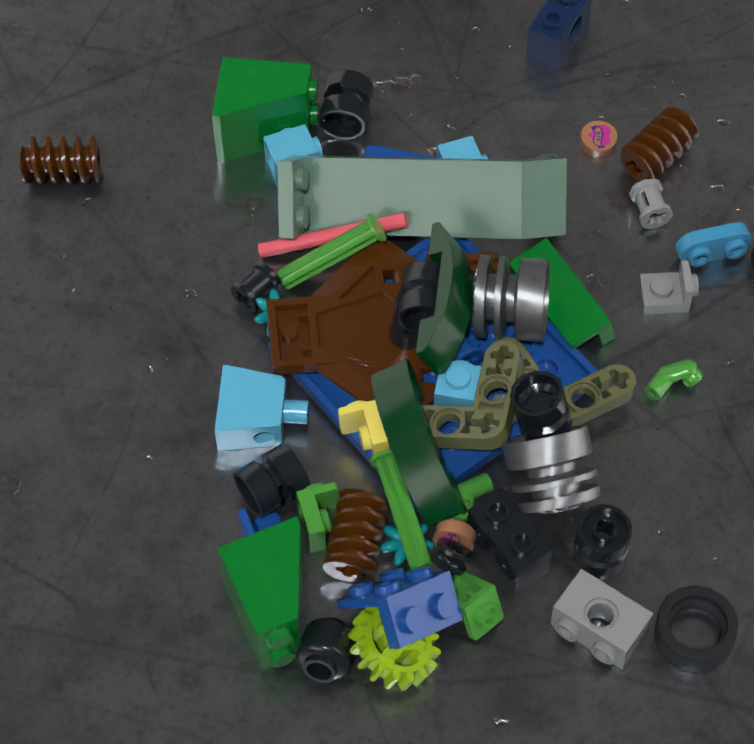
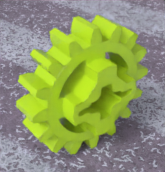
[348,607,441,691]

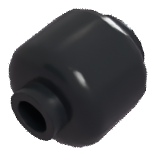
[296,617,356,683]

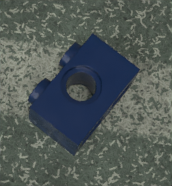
[526,0,592,70]

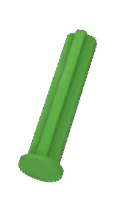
[277,213,386,289]
[369,449,432,570]

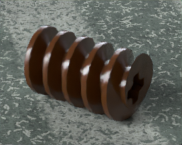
[620,107,699,183]
[20,136,101,184]
[322,488,390,582]

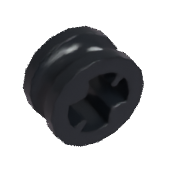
[430,538,473,576]

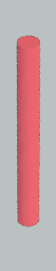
[258,212,408,258]

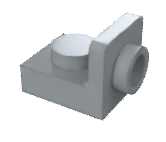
[638,260,699,314]

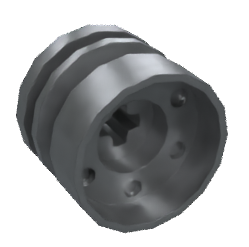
[471,255,550,342]
[502,425,602,514]

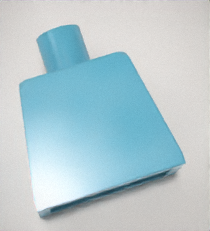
[215,365,309,451]

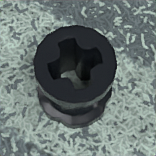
[231,261,282,313]

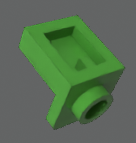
[296,482,339,553]
[452,572,504,640]

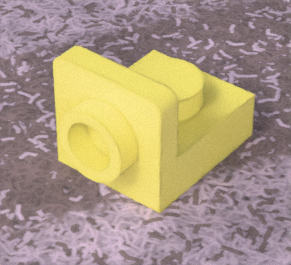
[338,400,390,456]

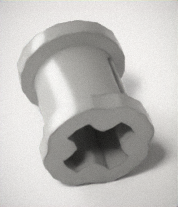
[629,179,673,229]

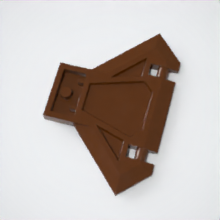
[266,239,436,405]

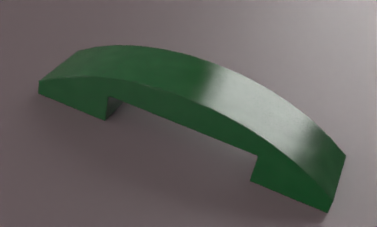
[416,222,473,375]
[371,359,467,527]

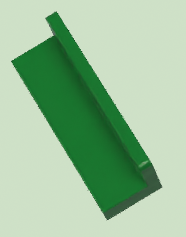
[510,238,615,349]

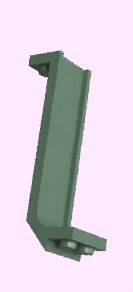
[277,154,567,239]

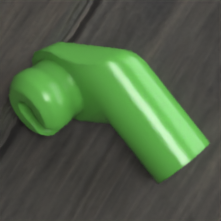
[644,359,703,401]
[450,472,494,522]

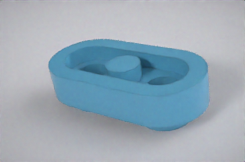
[675,222,753,267]

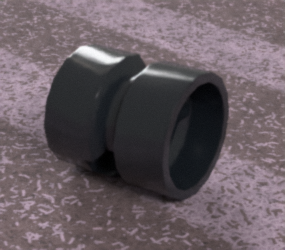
[319,69,373,140]
[397,261,441,336]
[510,371,573,441]
[233,443,310,518]
[573,504,632,579]

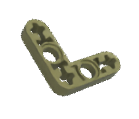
[493,337,636,426]
[422,340,524,450]

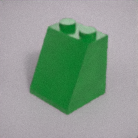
[212,57,320,162]
[217,516,304,670]

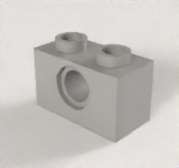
[551,569,654,670]

